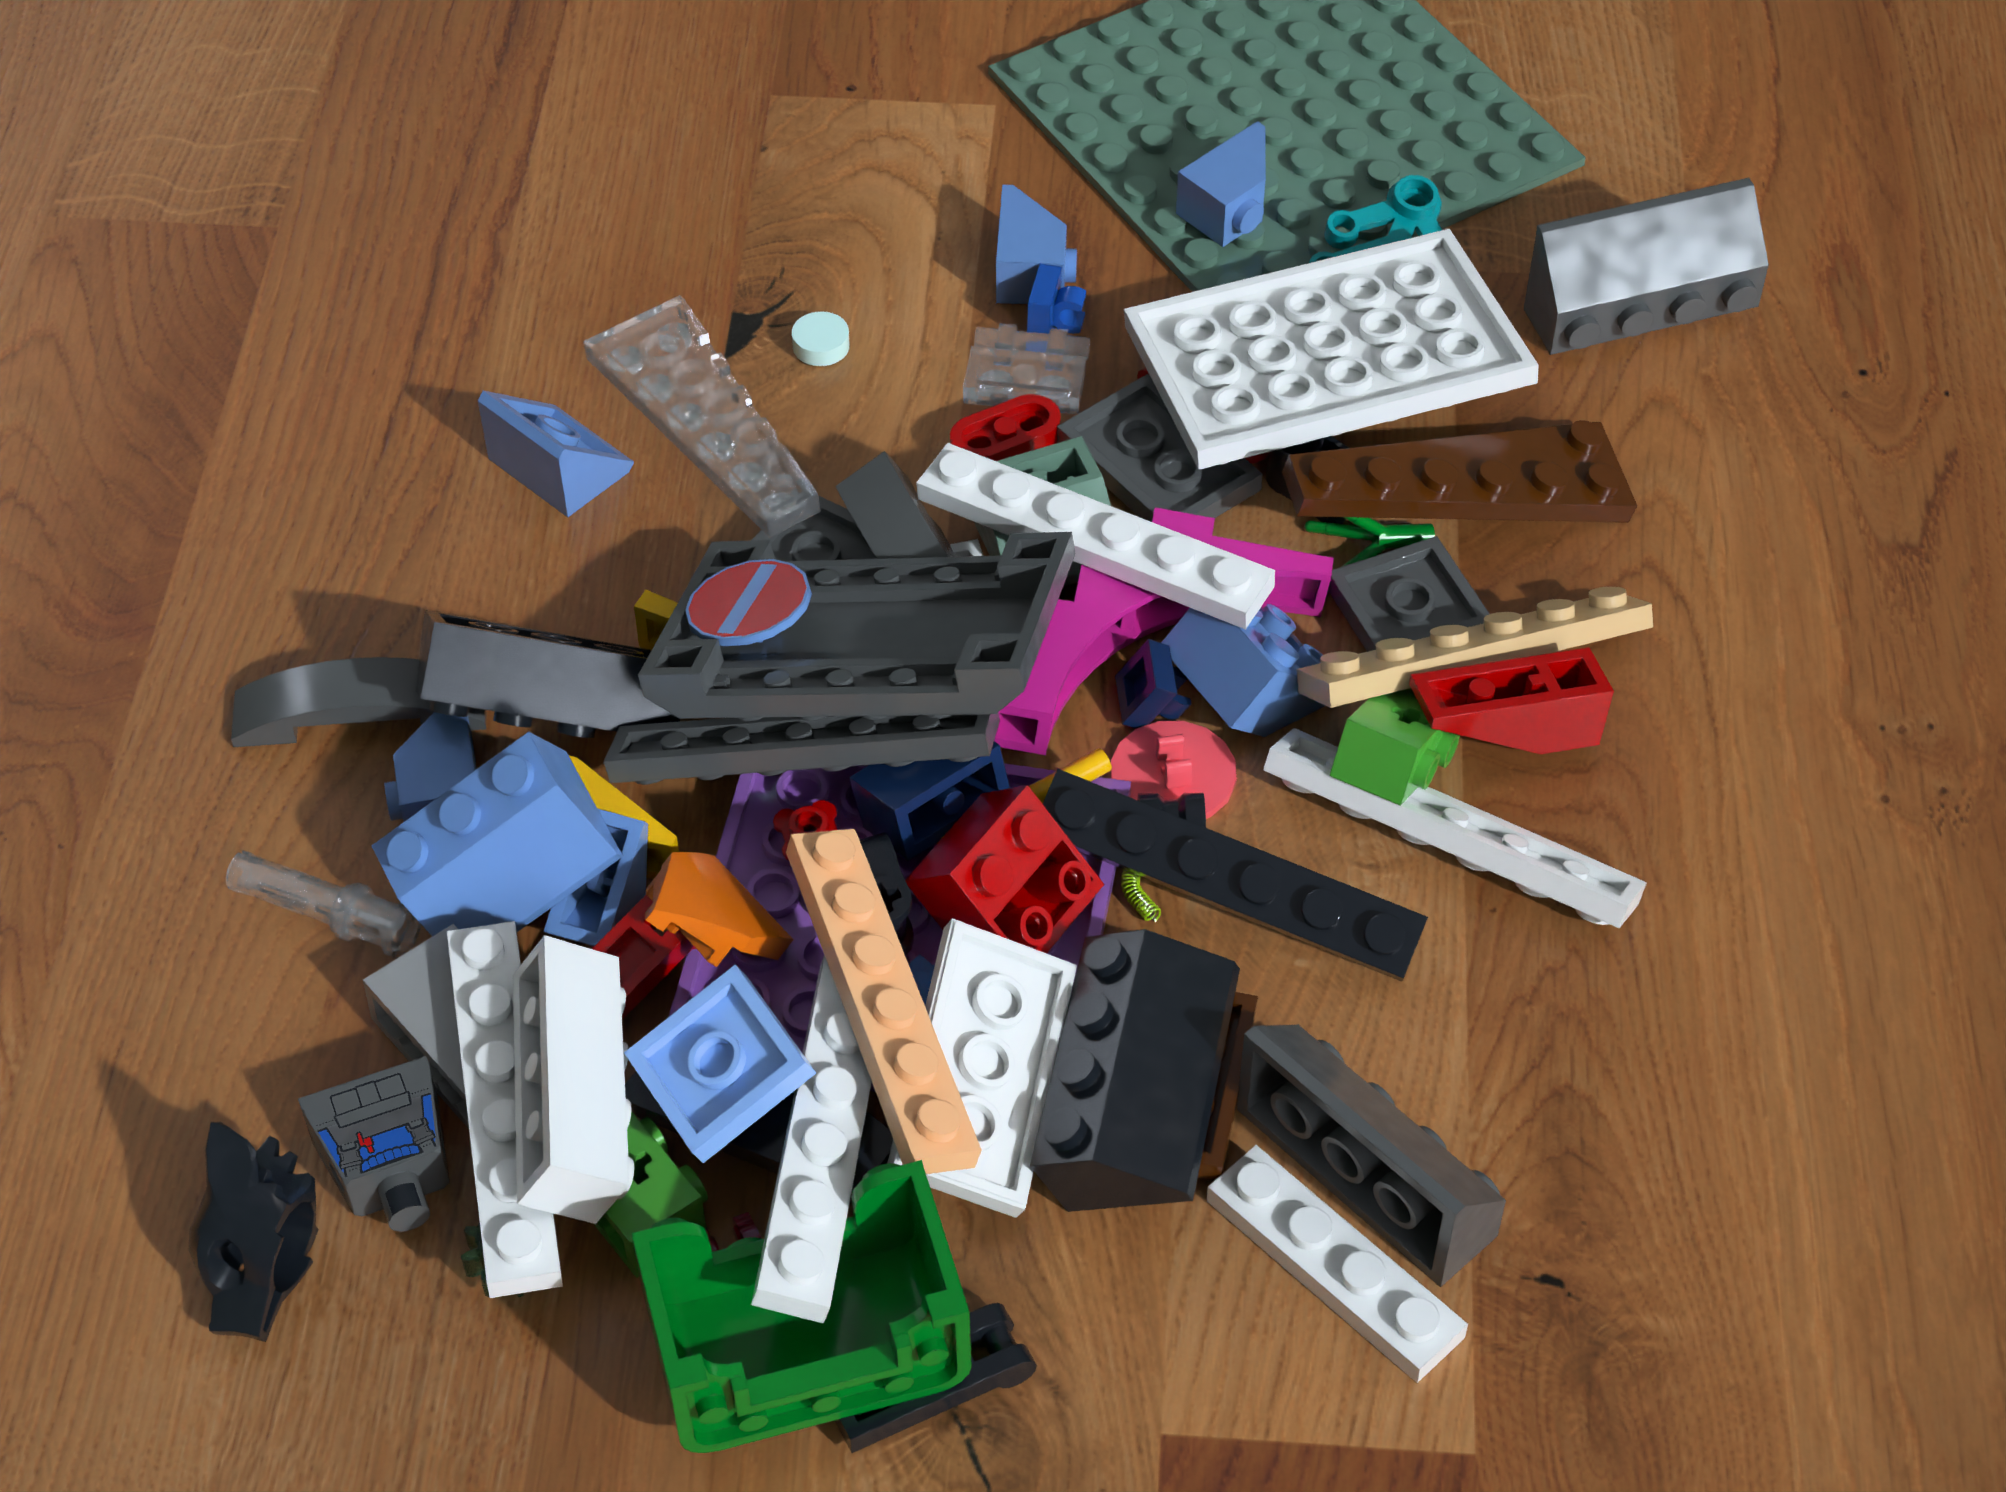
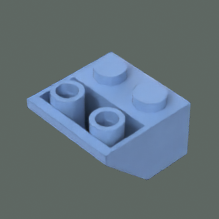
[1161,604,1325,737]

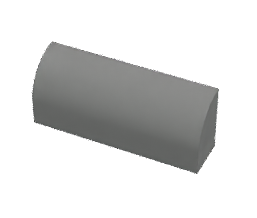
[363,924,469,1129]

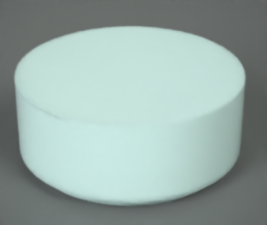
[792,312,850,366]

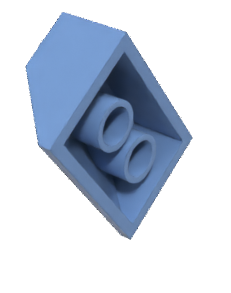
[372,731,623,936]

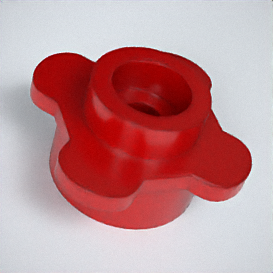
[773,800,838,861]

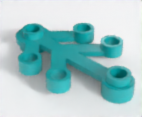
[1309,175,1442,263]

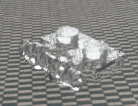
[963,323,1091,414]

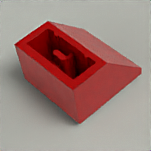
[905,785,1105,954]

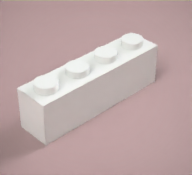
[513,935,634,1224]

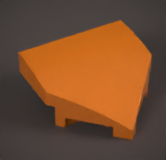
[645,852,794,967]

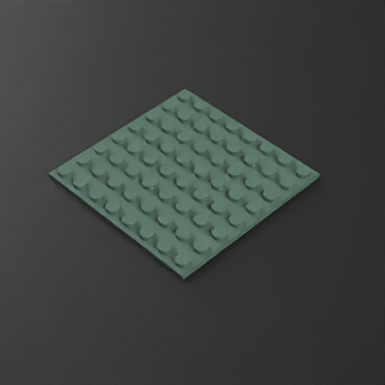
[988,0,1586,292]

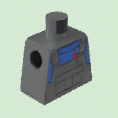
[298,1056,450,1232]

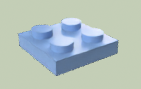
[624,964,816,1163]

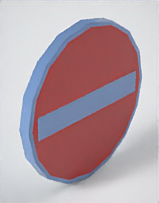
[685,559,812,646]

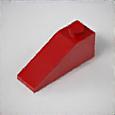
[1409,647,1614,754]

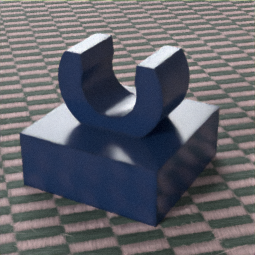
[1115,639,1192,728]

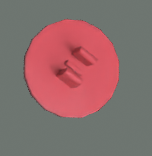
[1111,721,1237,819]

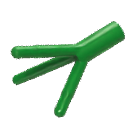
[1304,517,1435,593]

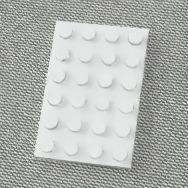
[1124,228,1539,470]

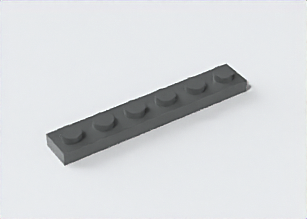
[604,713,1000,785]

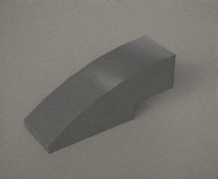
[835,451,956,559]

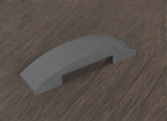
[231,657,487,747]

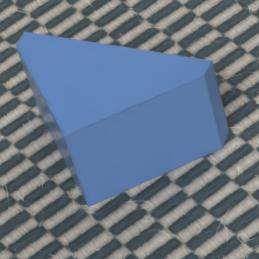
[543,808,648,947]

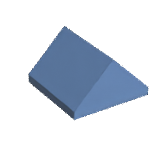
[478,390,634,517]

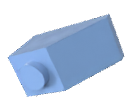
[1176,121,1266,247]
[996,185,1077,304]
[384,712,477,822]

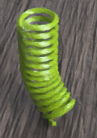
[1121,869,1161,922]

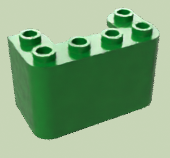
[631,1160,972,1453]

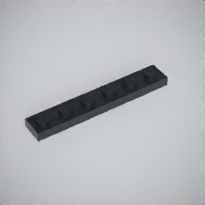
[1043,768,1428,981]

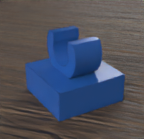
[1027,263,1086,347]

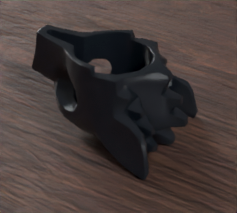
[189,1122,319,1342]

